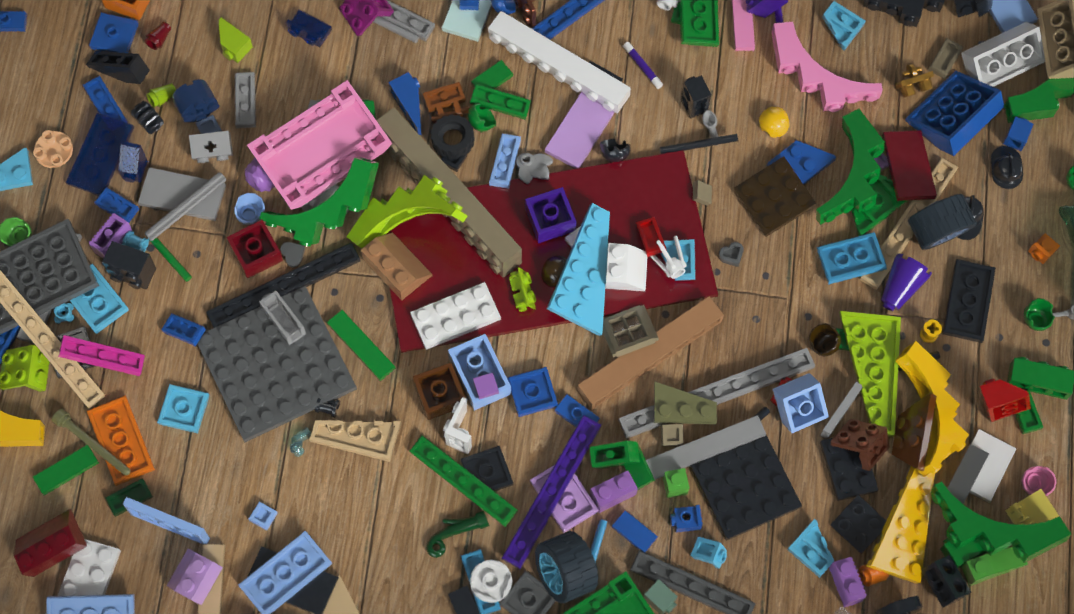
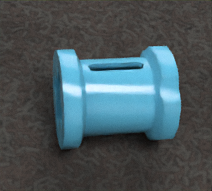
[122,231,149,252]

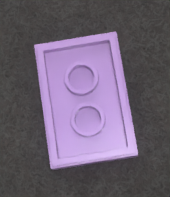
[530,466,599,533]

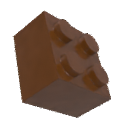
[412,363,465,420]

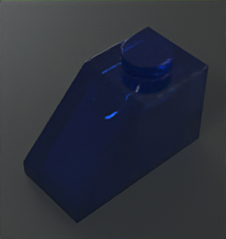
[118,141,148,183]

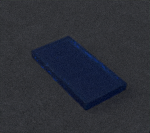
[66,113,134,196]

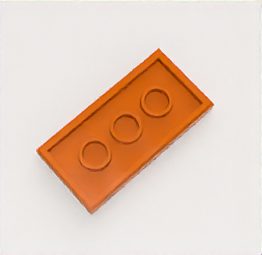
[87,395,155,486]

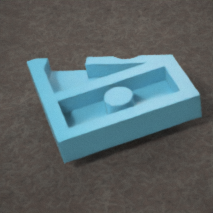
[822,1,866,51]
[0,148,33,191]
[788,519,834,578]

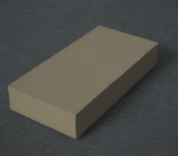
[928,38,963,79]

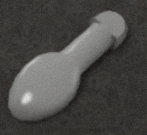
[702,110,719,146]

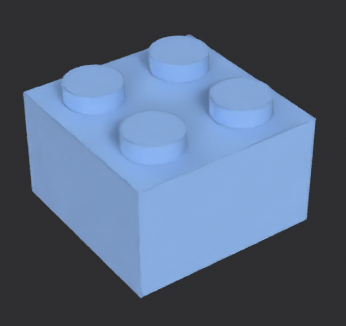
[773,373,829,433]

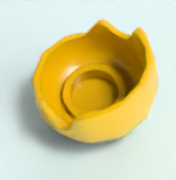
[759,107,790,138]

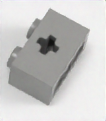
[189,131,233,163]

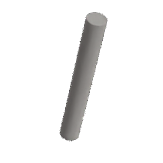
[373,16,419,43]

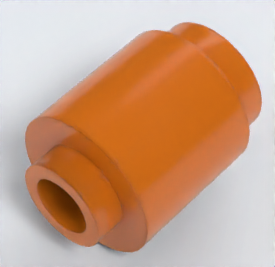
[858,564,890,586]

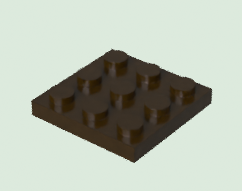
[734,156,816,237]

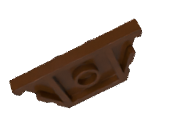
[891,393,937,472]

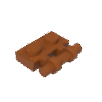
[423,82,469,124]

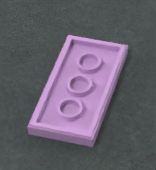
[544,92,615,169]

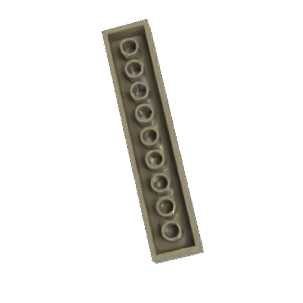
[376,108,522,278]

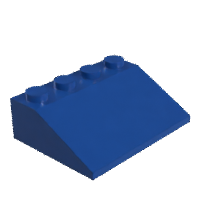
[905,71,1004,156]

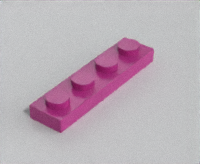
[58,335,145,376]

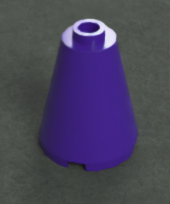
[881,254,932,312]

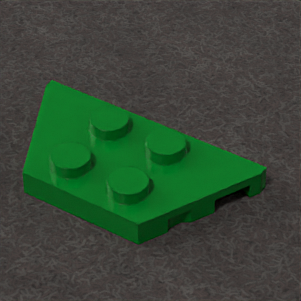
[851,174,909,236]

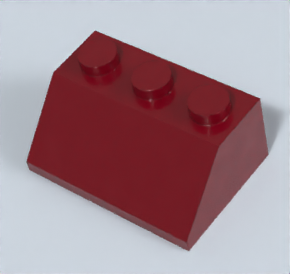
[14,509,87,577]

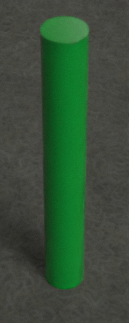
[148,238,192,282]

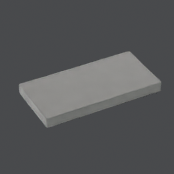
[138,167,226,221]

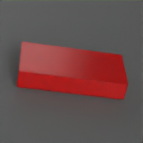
[635,217,667,257]

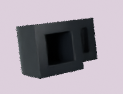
[954,0,993,18]

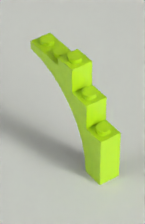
[347,175,468,248]

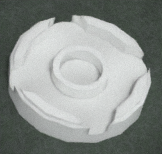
[470,560,512,603]

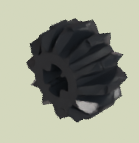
[131,101,164,134]

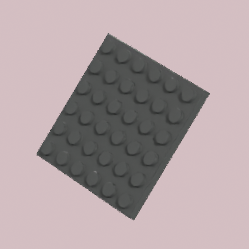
[197,286,357,443]

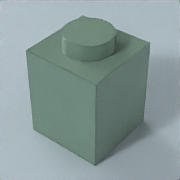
[644,579,678,614]

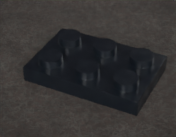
[820,438,879,501]

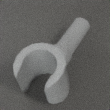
[1052,305,1074,320]

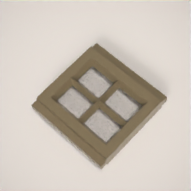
[603,305,659,357]

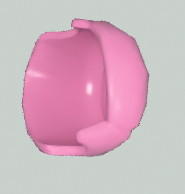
[1021,466,1057,496]

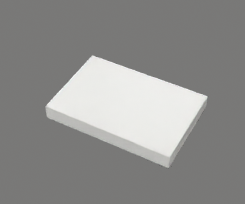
[969,429,1016,503]

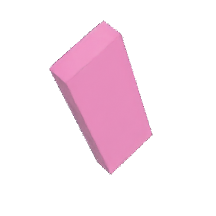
[732,0,755,51]

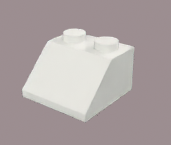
[605,243,647,291]

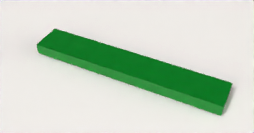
[409,436,518,527]

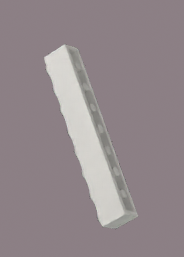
[488,11,631,114]

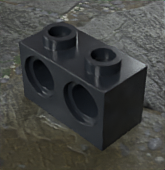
[681,75,711,119]
[921,555,972,608]

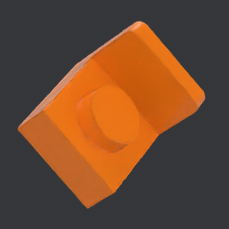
[1028,233,1060,264]

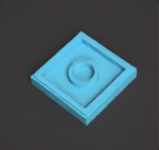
[157,384,210,434]

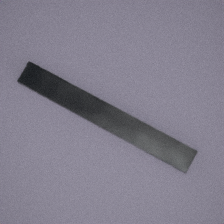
[206,242,361,328]

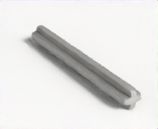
[144,172,226,241]

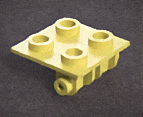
[1005,489,1059,525]

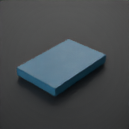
[817,232,887,285]

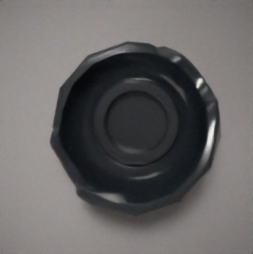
[600,139,631,162]

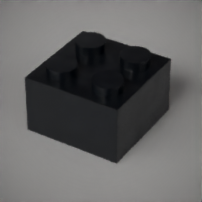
[102,241,156,290]

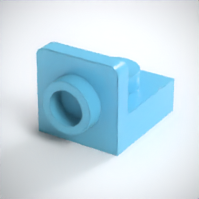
[690,537,727,569]

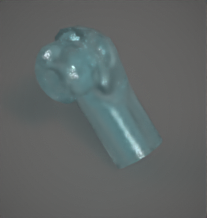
[290,427,311,457]

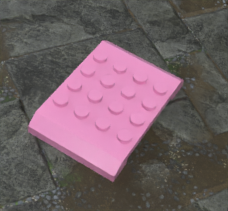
[247,80,392,210]

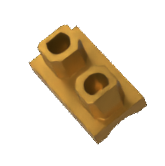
[895,63,934,98]

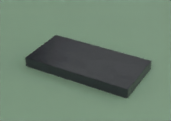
[942,259,996,343]
[247,546,339,614]

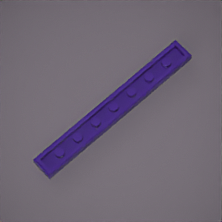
[502,415,601,569]

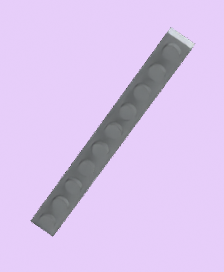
[618,348,815,439]

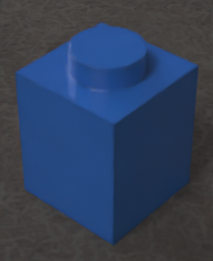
[1003,116,1034,151]

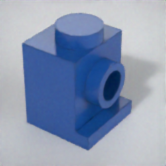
[670,505,702,533]

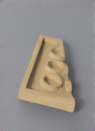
[309,420,401,462]

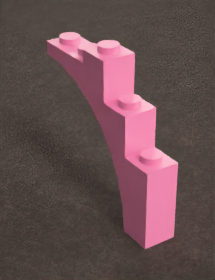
[772,22,883,112]

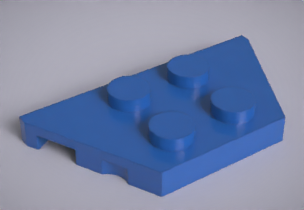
[767,140,836,185]

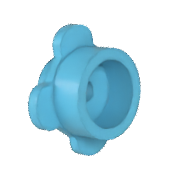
[53,303,74,324]

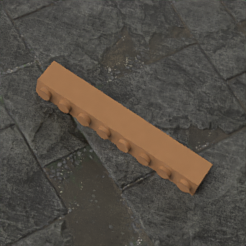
[577,296,724,410]

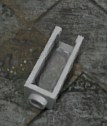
[259,291,306,345]

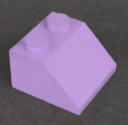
[167,548,223,605]

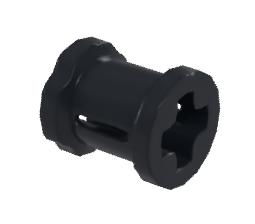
[315,398,340,418]

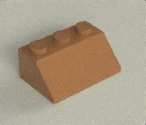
[361,233,432,300]

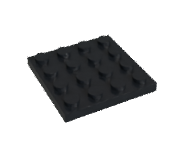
[690,435,802,541]

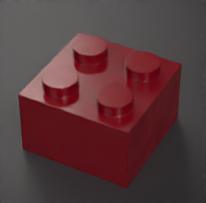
[226,219,283,279]

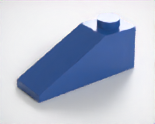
[388,72,421,135]

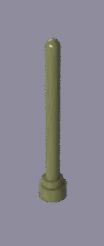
[52,409,131,475]

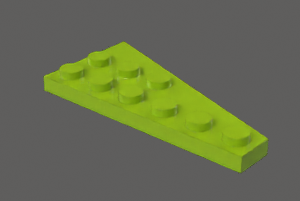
[839,311,901,437]

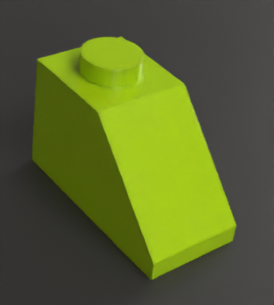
[219,17,253,63]

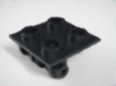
[830,495,886,554]

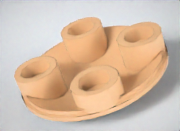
[33,130,73,168]

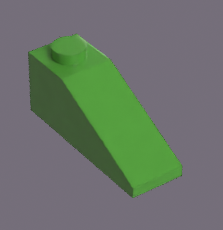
[961,547,1028,586]

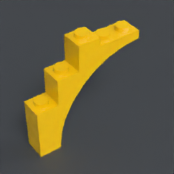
[895,341,969,477]
[0,410,45,447]

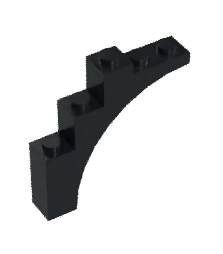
[863,0,945,27]

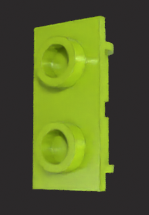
[509,267,536,312]

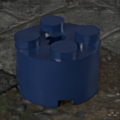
[172,79,219,122]

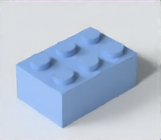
[448,334,511,411]

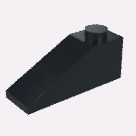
[86,51,150,84]

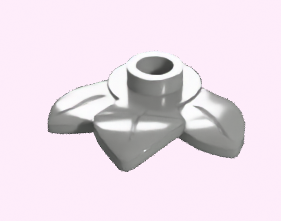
[516,153,553,184]

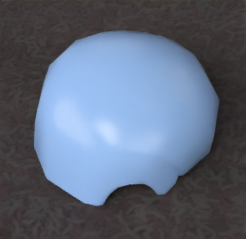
[234,193,265,225]

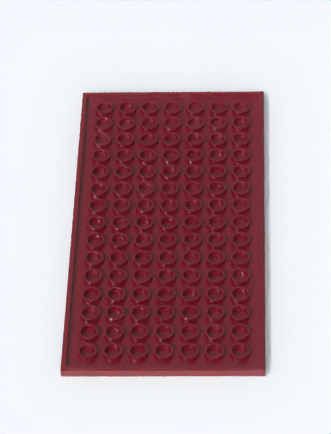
[387,150,718,353]

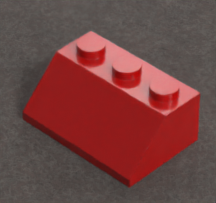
[980,379,1031,422]

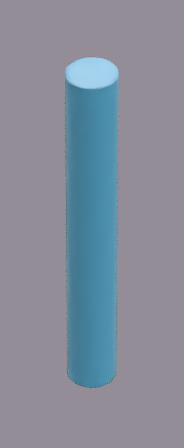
[591,519,607,563]

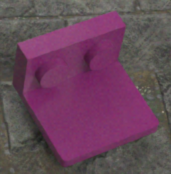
[339,0,394,36]

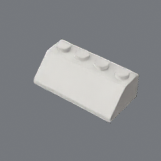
[961,22,1045,87]

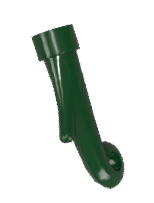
[426,510,489,558]

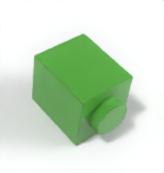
[663,468,689,498]

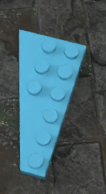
[547,203,610,336]

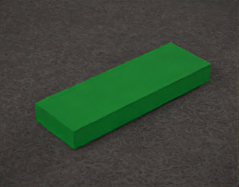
[470,84,531,120]
[33,445,99,496]

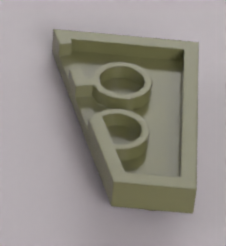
[654,382,717,424]

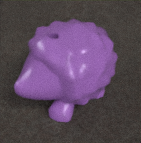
[245,158,275,192]

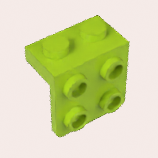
[0,345,49,392]

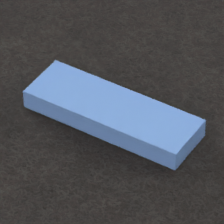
[489,133,521,189]

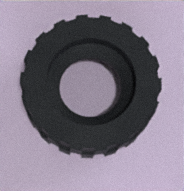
[431,115,475,160]

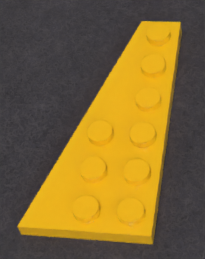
[866,466,935,584]

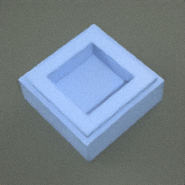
[248,501,278,531]

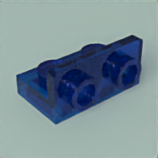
[286,10,332,47]

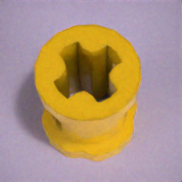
[920,319,942,343]

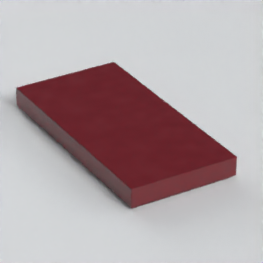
[882,130,937,201]

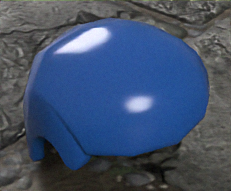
[491,0,516,15]

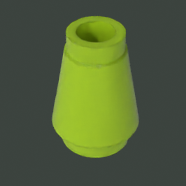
[146,83,176,107]

